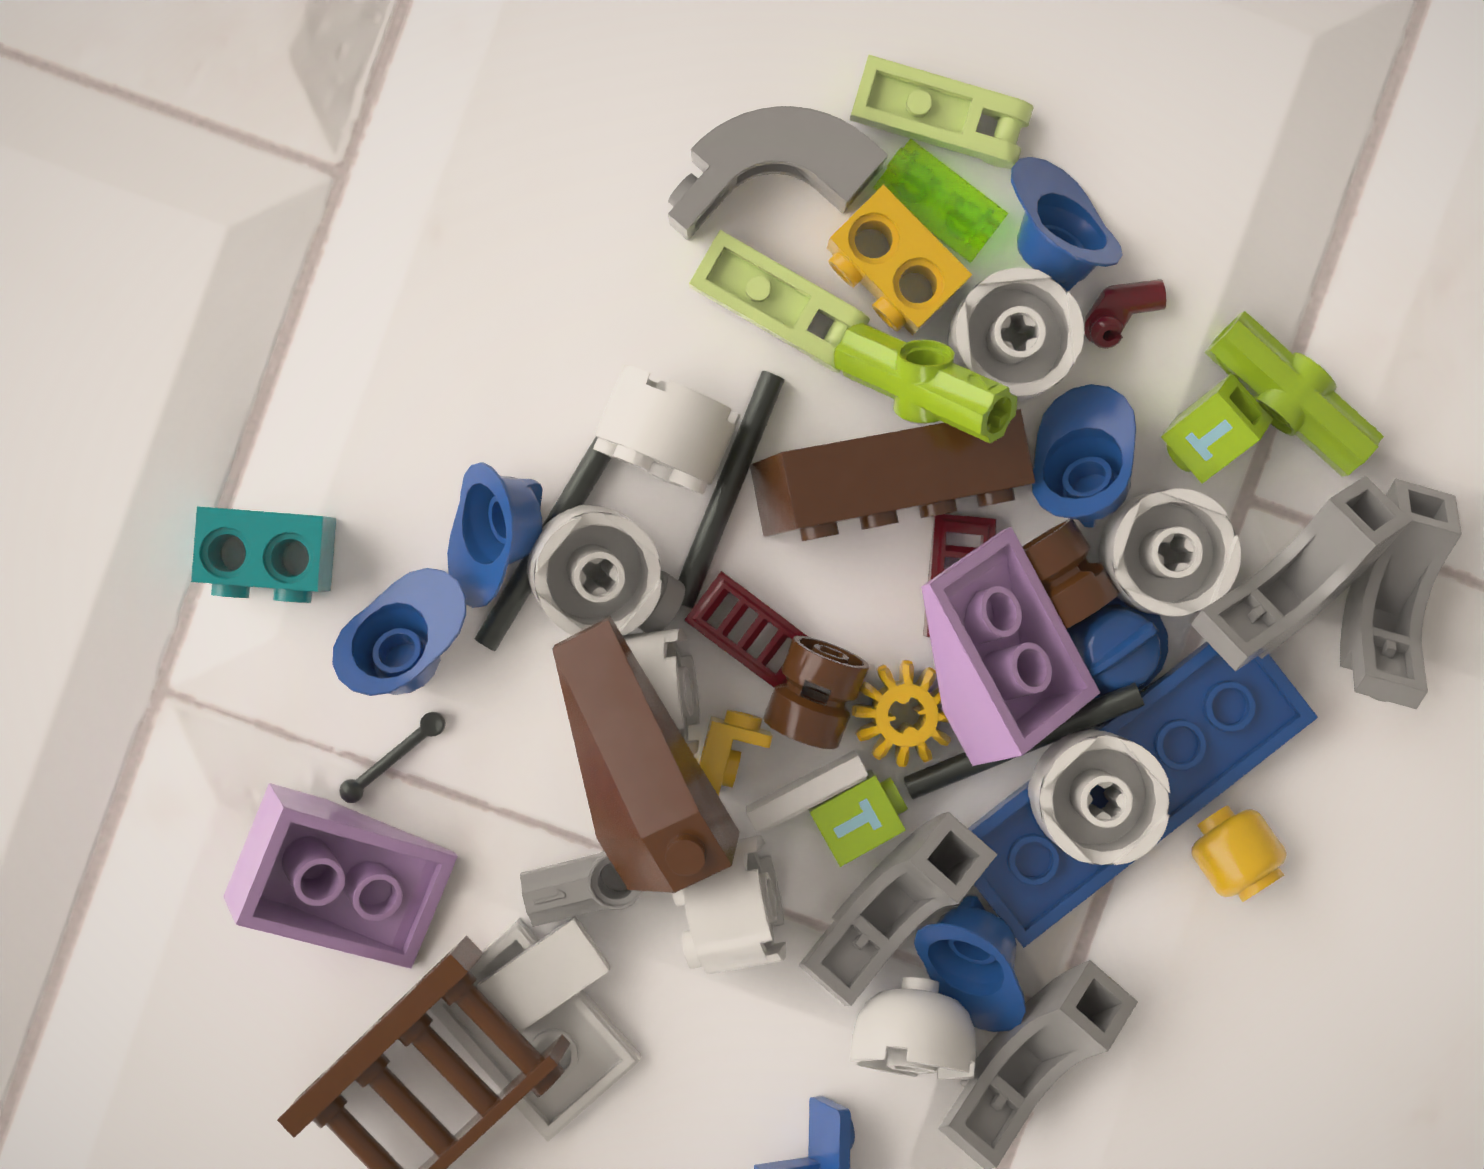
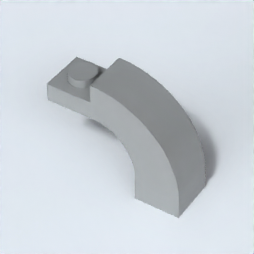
[667,106,888,241]
[1191,476,1412,671]
[1340,479,1462,710]
[799,812,997,1006]
[938,960,1138,1169]

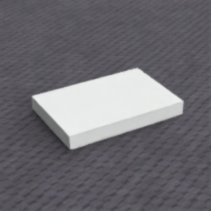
[430,918,641,1143]

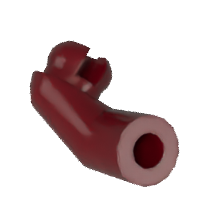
[1084,279,1167,349]

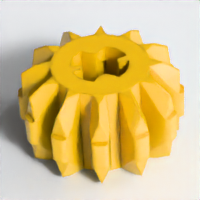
[851,660,951,767]

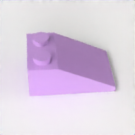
[921,527,1100,766]
[223,783,458,969]

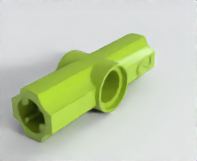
[1204,311,1384,477]
[834,323,1018,443]

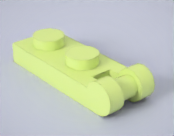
[849,54,1034,169]
[689,230,870,373]

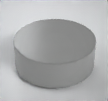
[638,571,685,632]

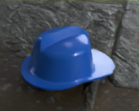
[1011,156,1123,292]
[1032,384,1137,528]
[447,462,543,608]
[332,568,466,696]
[1066,596,1169,700]
[914,895,1026,1032]

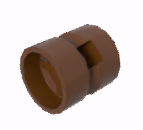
[1022,519,1119,629]
[763,636,870,749]

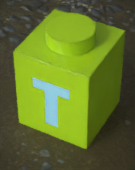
[1161,373,1273,484]
[808,769,909,867]

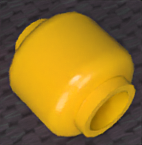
[1191,805,1287,902]

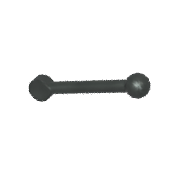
[339,712,446,803]

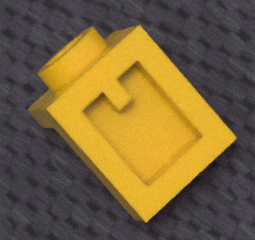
[699,709,773,796]

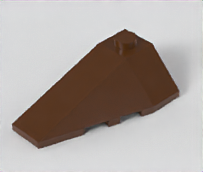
[552,616,740,893]

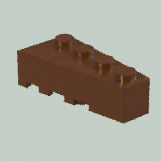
[750,409,1035,541]

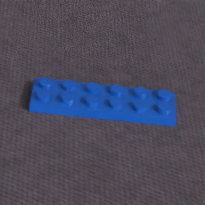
[968,641,1318,948]

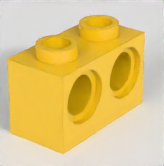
[826,184,972,336]

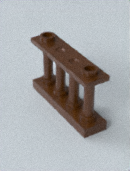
[277,935,570,1169]

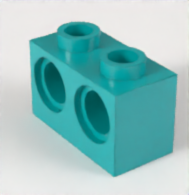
[191,506,336,603]

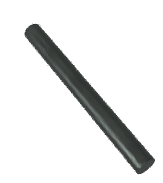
[678,370,785,609]
[474,437,612,651]
[904,682,1145,800]

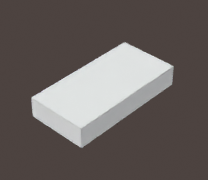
[746,750,868,834]
[475,916,611,1033]

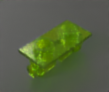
[872,138,1009,264]

